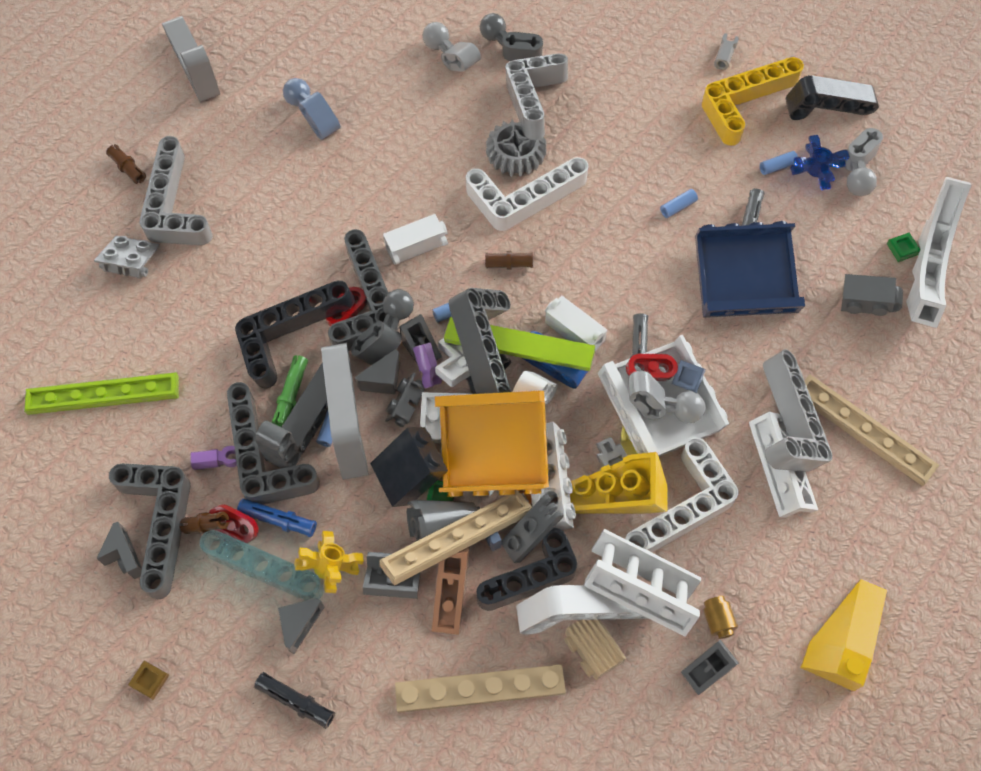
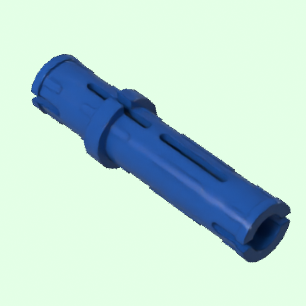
[237,498,317,538]

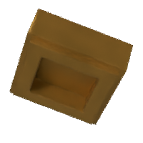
[128,660,169,700]

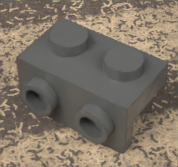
[363,552,421,599]

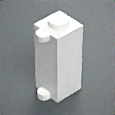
[383,214,448,265]
[545,296,607,351]

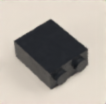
[370,427,448,507]

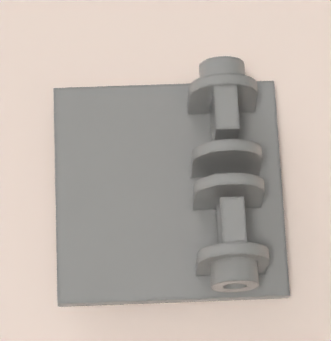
[94,236,160,279]

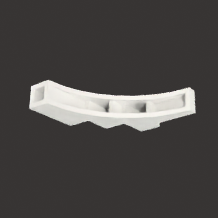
[906,177,971,328]

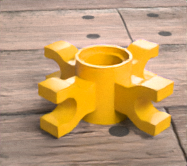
[294,531,364,593]

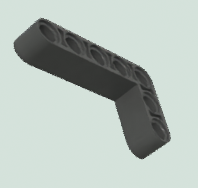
[328,229,399,351]
[448,288,511,394]
[255,362,328,468]
[227,382,320,505]
[109,463,191,599]

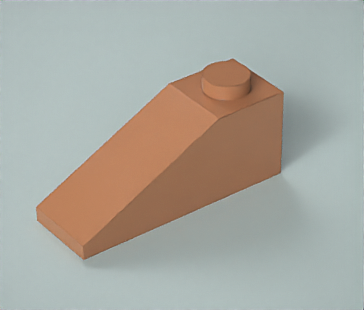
[432,547,470,635]

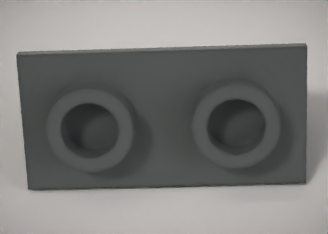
[385,373,425,427]

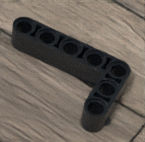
[235,280,355,389]

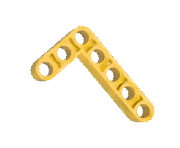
[701,57,804,146]

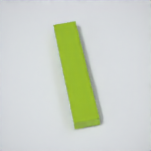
[444,317,595,372]
[24,372,179,415]

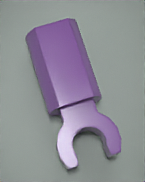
[413,342,442,388]
[191,446,237,470]

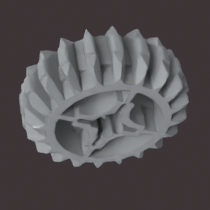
[486,119,547,177]

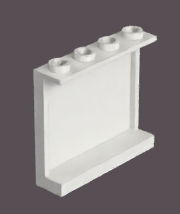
[597,335,729,456]

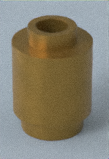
[703,596,738,639]

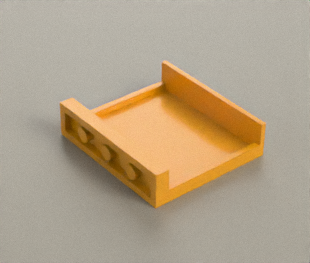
[435,391,549,497]

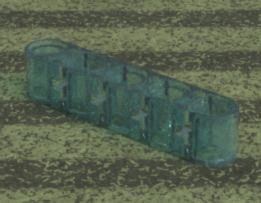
[200,530,324,601]

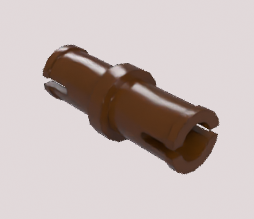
[106,144,146,184]
[485,251,533,270]
[180,512,229,534]

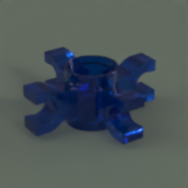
[790,135,850,190]

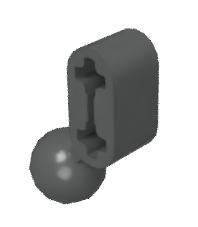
[479,13,543,61]
[351,289,414,365]

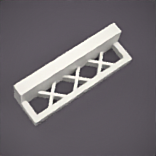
[749,412,818,518]

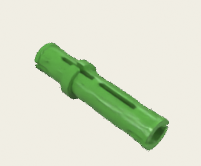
[271,355,308,427]

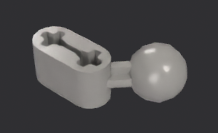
[422,22,481,72]
[843,128,883,197]
[629,371,706,423]

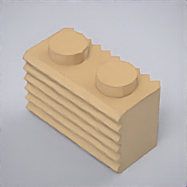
[564,620,626,680]

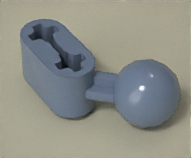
[282,78,341,140]

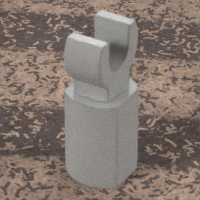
[714,33,739,70]

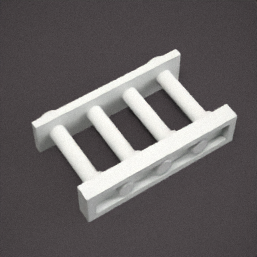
[584,529,701,637]

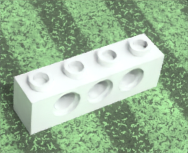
[531,422,576,530]

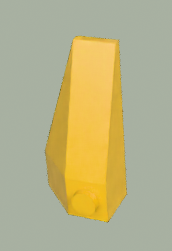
[570,452,667,514]
[800,579,887,692]

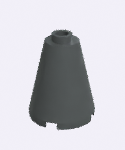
[406,500,480,541]

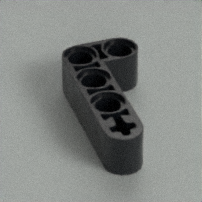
[785,75,879,120]
[476,528,577,611]

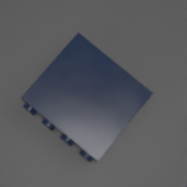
[695,221,805,318]

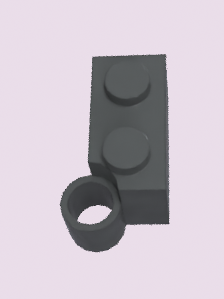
[841,274,903,316]

